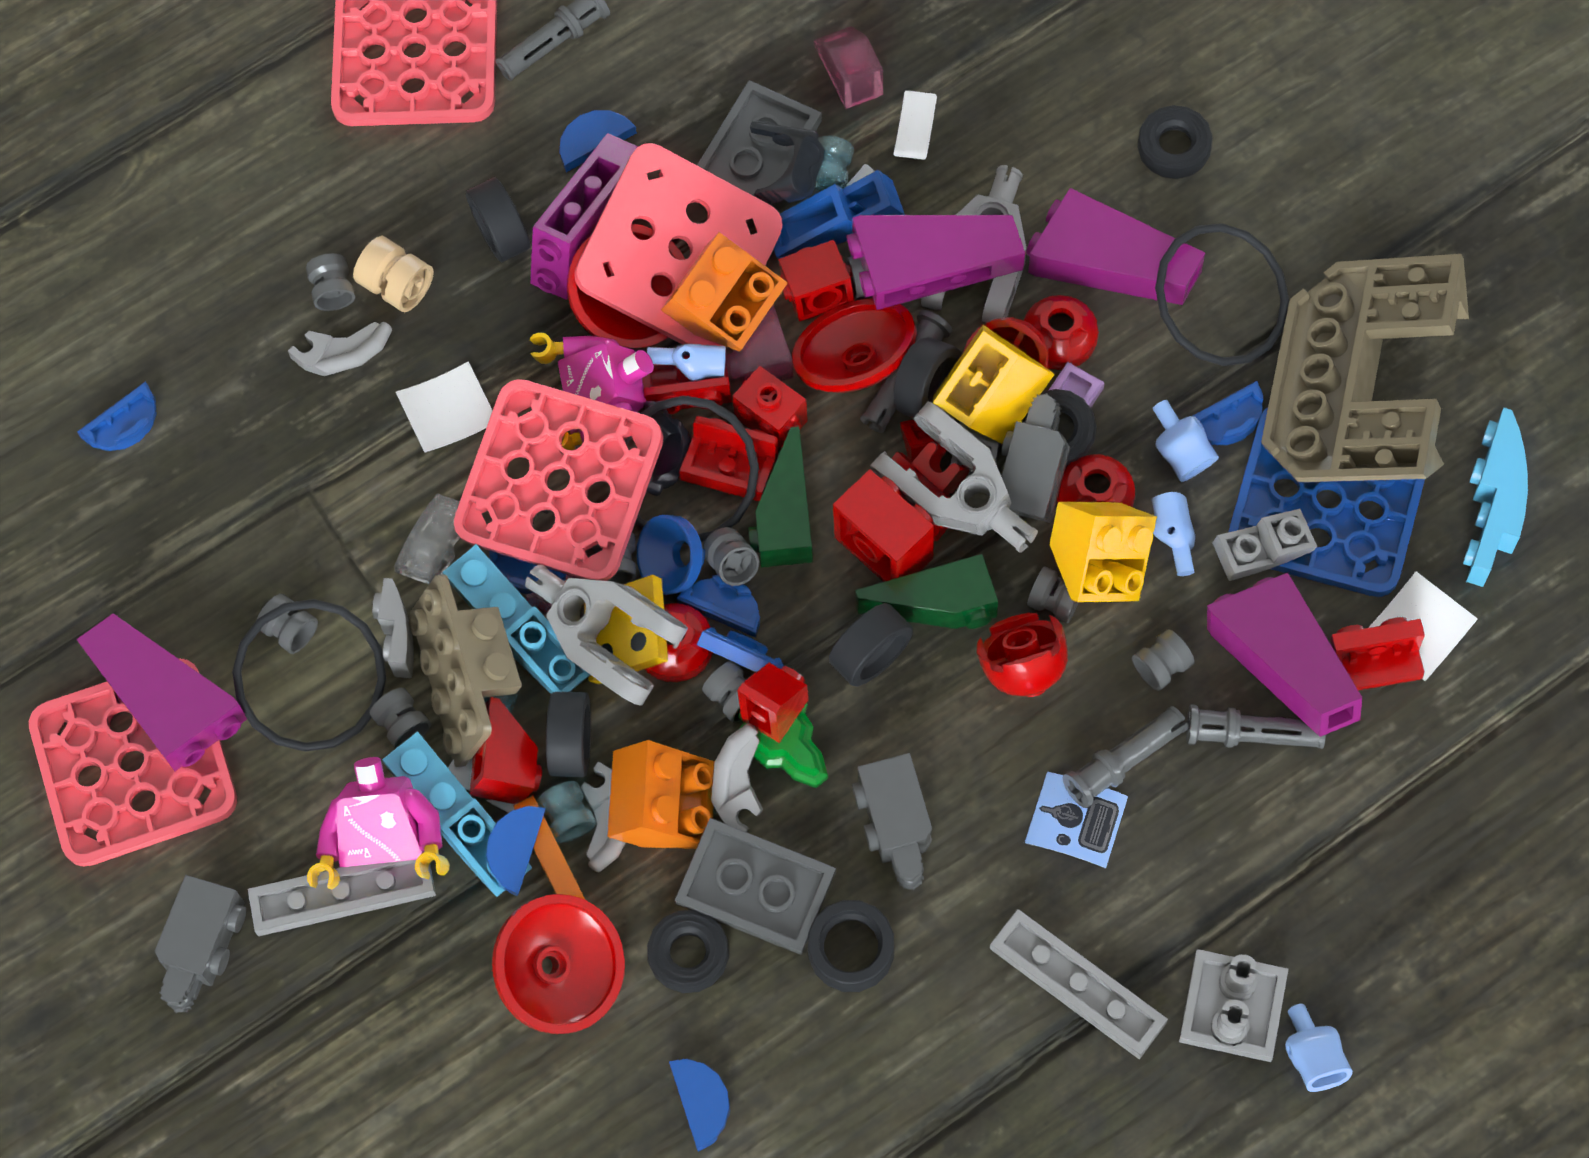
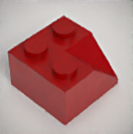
[833,469,934,582]

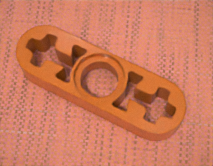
[513,796,585,900]

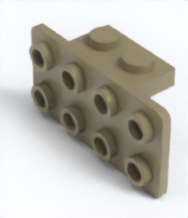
[409,574,522,767]

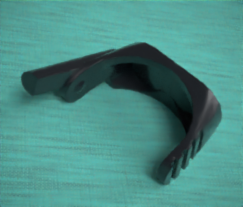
[750,121,824,204]
[643,401,692,496]

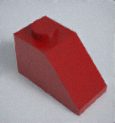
[737,662,809,743]
[469,697,542,805]

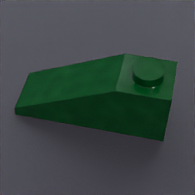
[748,427,813,568]
[855,554,998,629]

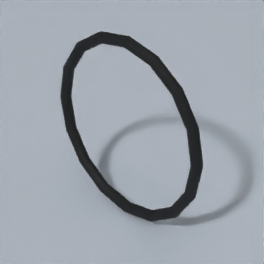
[1155,223,1289,366]
[624,396,759,545]
[232,599,387,752]

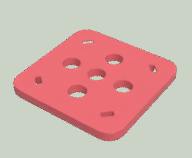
[331,0,497,126]
[574,143,783,346]
[454,379,663,581]
[29,658,237,867]

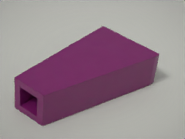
[530,133,638,300]
[1026,188,1205,305]
[847,215,1025,310]
[1207,573,1362,737]
[76,614,247,771]

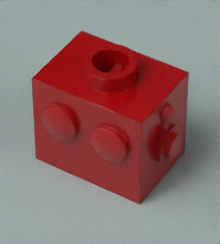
[778,240,854,322]
[732,365,808,451]

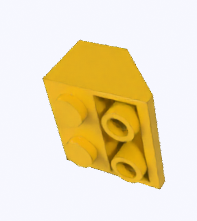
[933,325,1055,444]
[1049,502,1157,602]

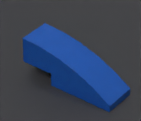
[774,170,905,259]

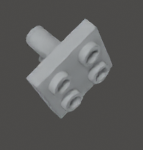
[1179,949,1288,1062]

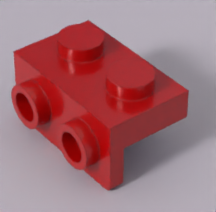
[642,355,732,414]
[680,416,778,501]
[1330,617,1425,690]

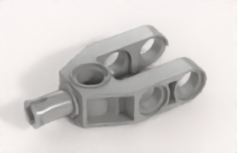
[921,165,1026,323]
[870,401,1038,552]
[525,564,688,706]

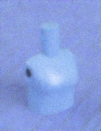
[647,344,726,381]
[1153,400,1219,482]
[1152,492,1195,576]
[1285,1004,1353,1092]

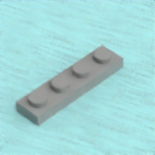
[248,860,436,936]
[990,909,1168,1059]

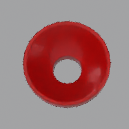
[1024,295,1099,370]
[1057,454,1135,507]
[644,603,713,682]

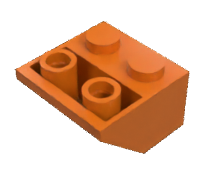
[661,232,788,352]
[607,740,715,849]

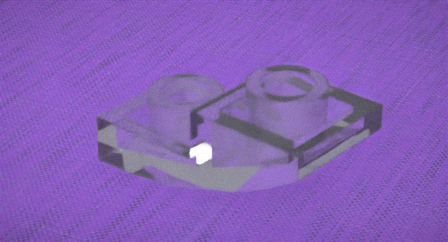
[394,494,460,584]

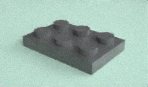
[697,80,822,205]
[675,818,836,955]

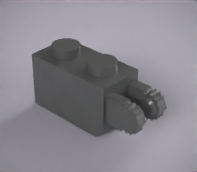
[1000,393,1070,523]
[852,753,932,890]
[155,875,246,1013]

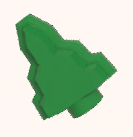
[738,703,828,788]

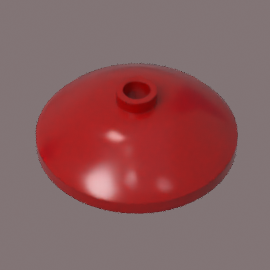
[567,224,685,350]
[792,299,917,393]
[492,894,625,1034]

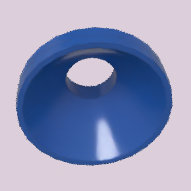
[636,515,705,595]

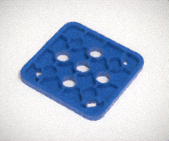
[1228,408,1425,597]

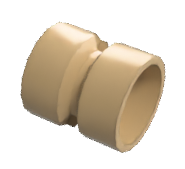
[353,236,434,312]

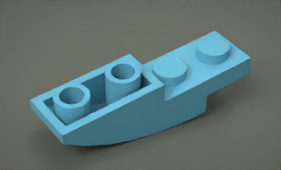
[1463,407,1528,587]
[443,544,590,693]
[382,731,532,897]

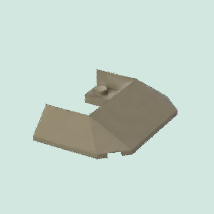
[1261,254,1469,482]

